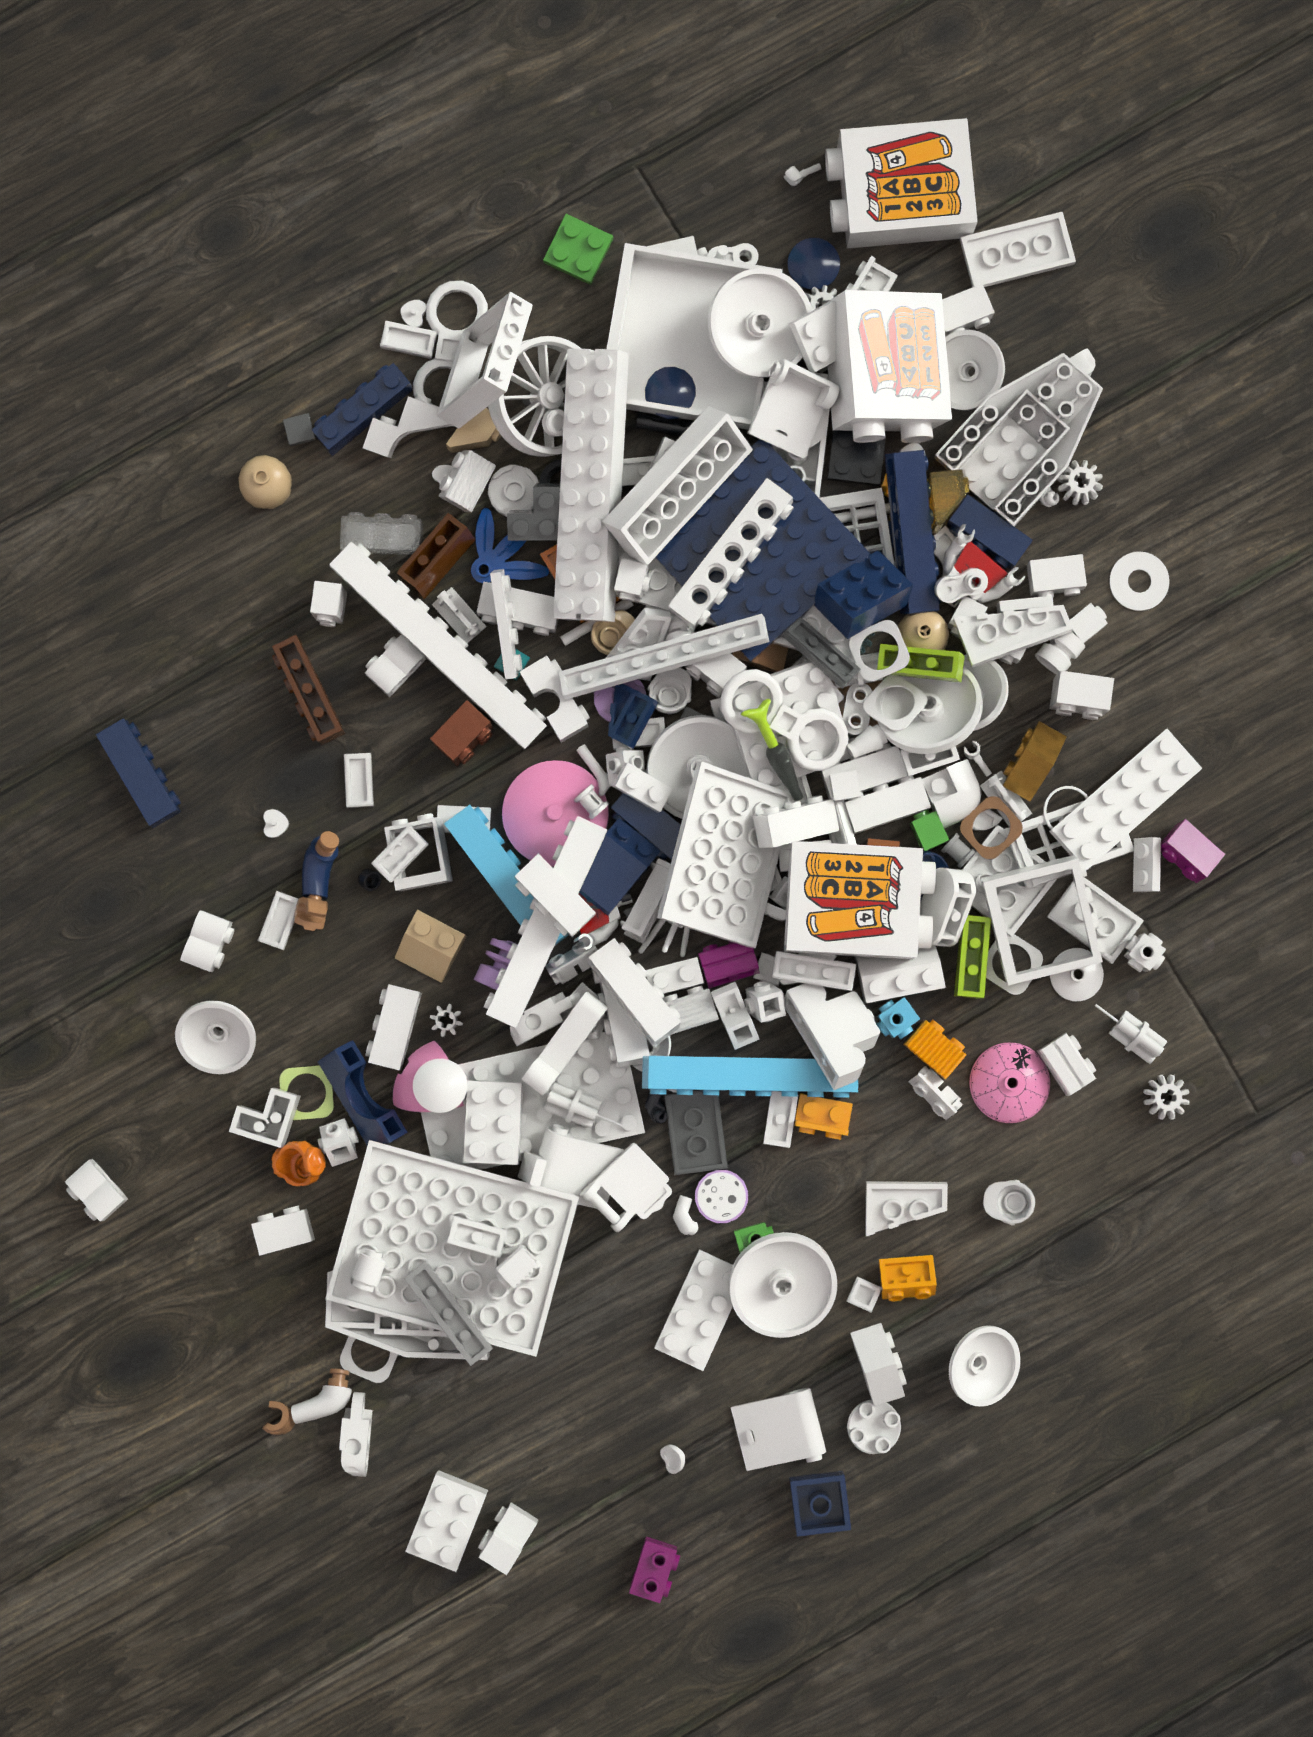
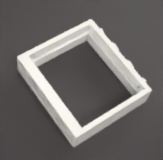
[437,292,533,429]
[981,855,1105,985]

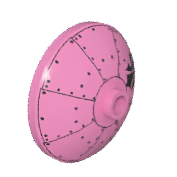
[969,1043,1050,1123]

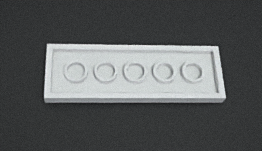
[1049,729,1202,870]

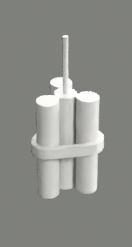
[1095,1004,1167,1064]
[544,1083,623,1129]

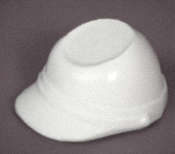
[648,668,692,715]
[983,1180,1035,1225]

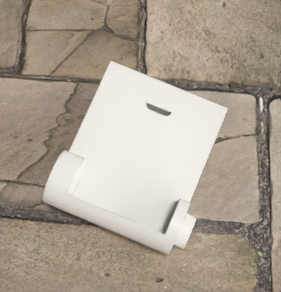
[748,358,839,459]
[538,1124,624,1209]
[731,1388,826,1471]

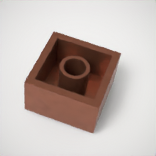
[430,700,493,766]

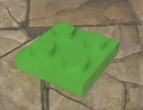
[543,214,613,285]

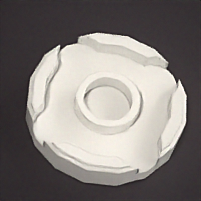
[488,465,539,517]

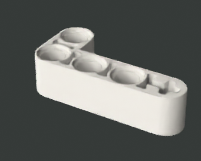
[521,991,608,1095]

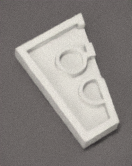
[606,608,672,681]

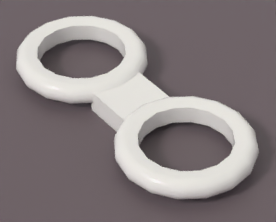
[413,281,488,407]
[720,669,848,771]

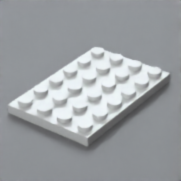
[657,762,793,948]

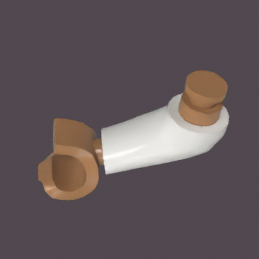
[262,1369,352,1435]

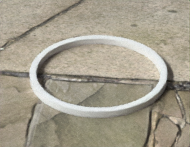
[1043,786,1088,829]

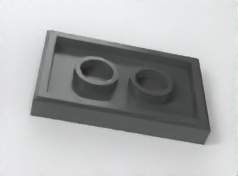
[665,1090,728,1175]

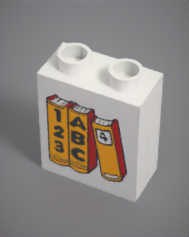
[825,118,977,248]
[823,290,952,443]
[784,841,936,959]

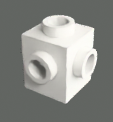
[606,746,645,786]
[1124,933,1166,972]
[744,981,786,1023]
[318,1118,359,1167]

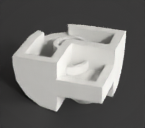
[922,759,981,828]

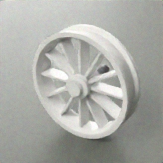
[488,336,581,457]

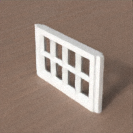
[819,488,895,566]
[1004,801,1134,889]

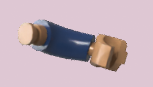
[294,831,339,931]

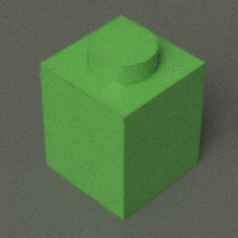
[910,809,949,851]

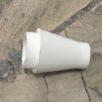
[847,724,888,759]

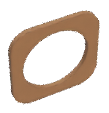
[960,796,1023,860]

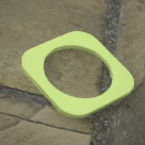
[280,1066,334,1120]

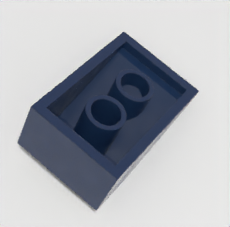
[579,818,661,916]

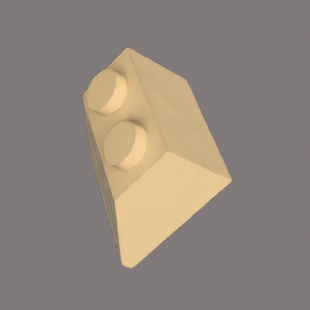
[395,910,467,983]

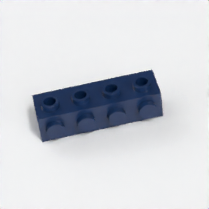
[312,363,413,456]

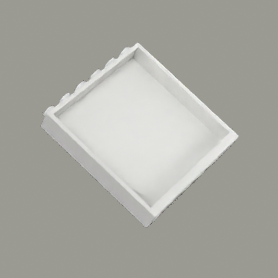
[607,243,783,430]

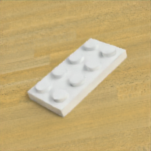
[960,212,1076,287]
[654,1249,733,1371]

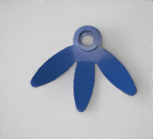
[471,508,549,583]

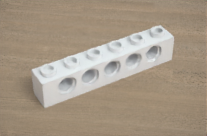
[668,478,794,629]

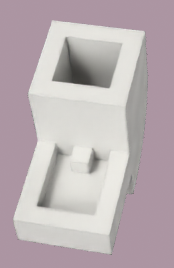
[711,982,759,1050]

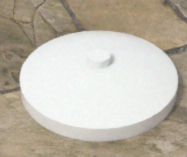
[708,268,812,378]
[876,666,983,754]
[647,715,749,819]
[729,1232,837,1338]

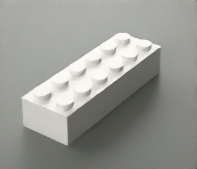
[602,406,753,565]

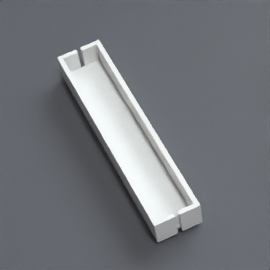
[553,349,629,622]

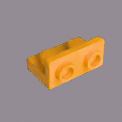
[794,1094,853,1140]
[879,1255,937,1302]

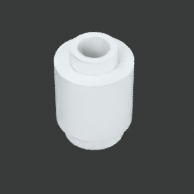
[352,1249,386,1292]

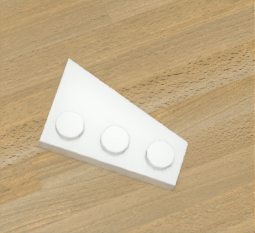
[865,1181,948,1236]

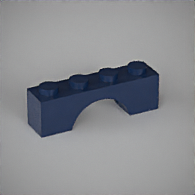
[317,1040,408,1146]

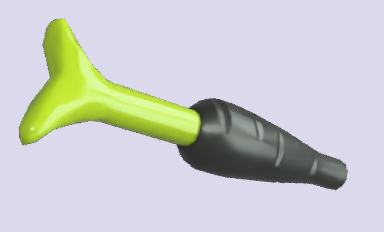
[741,699,803,801]

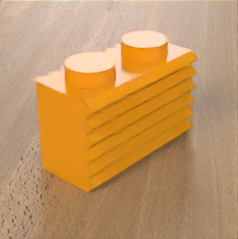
[903,1019,966,1079]

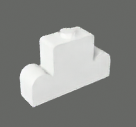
[784,983,880,1090]

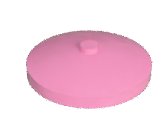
[502,760,609,867]

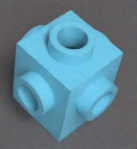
[876,997,920,1039]

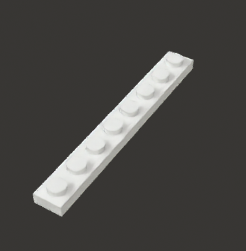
[559,614,769,699]

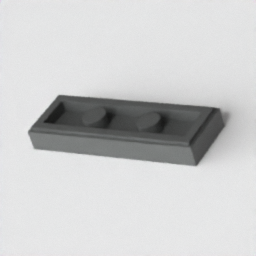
[782,617,861,689]

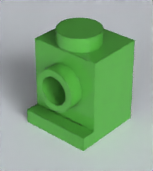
[734,1222,774,1253]

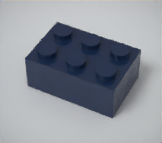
[814,550,913,639]

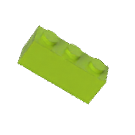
[877,644,965,682]
[954,915,991,999]

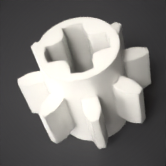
[430,1004,463,1037]

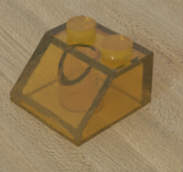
[927,469,969,535]

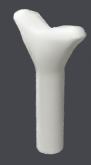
[576,744,610,796]

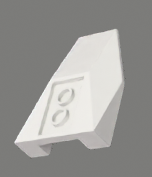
[935,353,1103,527]

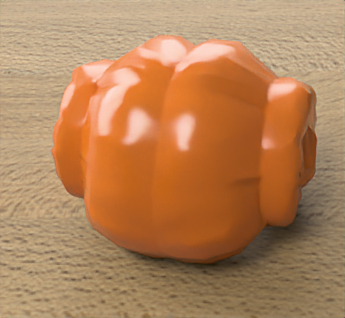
[272,1141,326,1186]

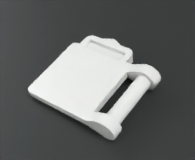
[580,1143,672,1232]

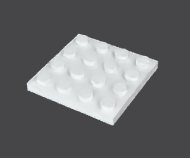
[732,660,850,786]

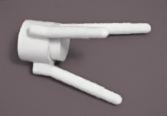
[638,919,690,957]

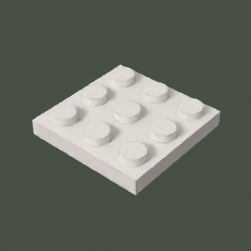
[962,825,1057,937]

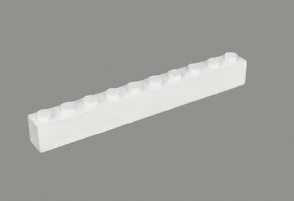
[329,541,547,750]

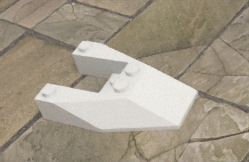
[325,1271,490,1360]

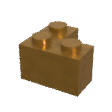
[1003,721,1067,801]

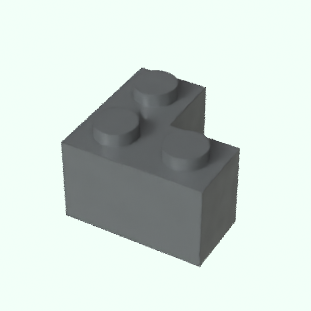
[507,483,560,541]

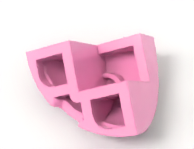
[393,1041,464,1112]

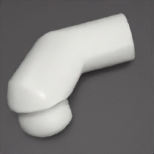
[673,1195,698,1235]

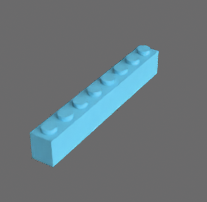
[642,1056,858,1097]

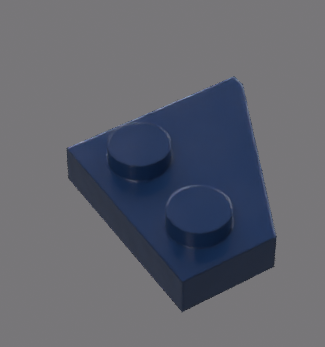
[608,684,658,749]

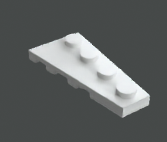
[953,605,1073,668]

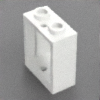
[384,814,453,891]

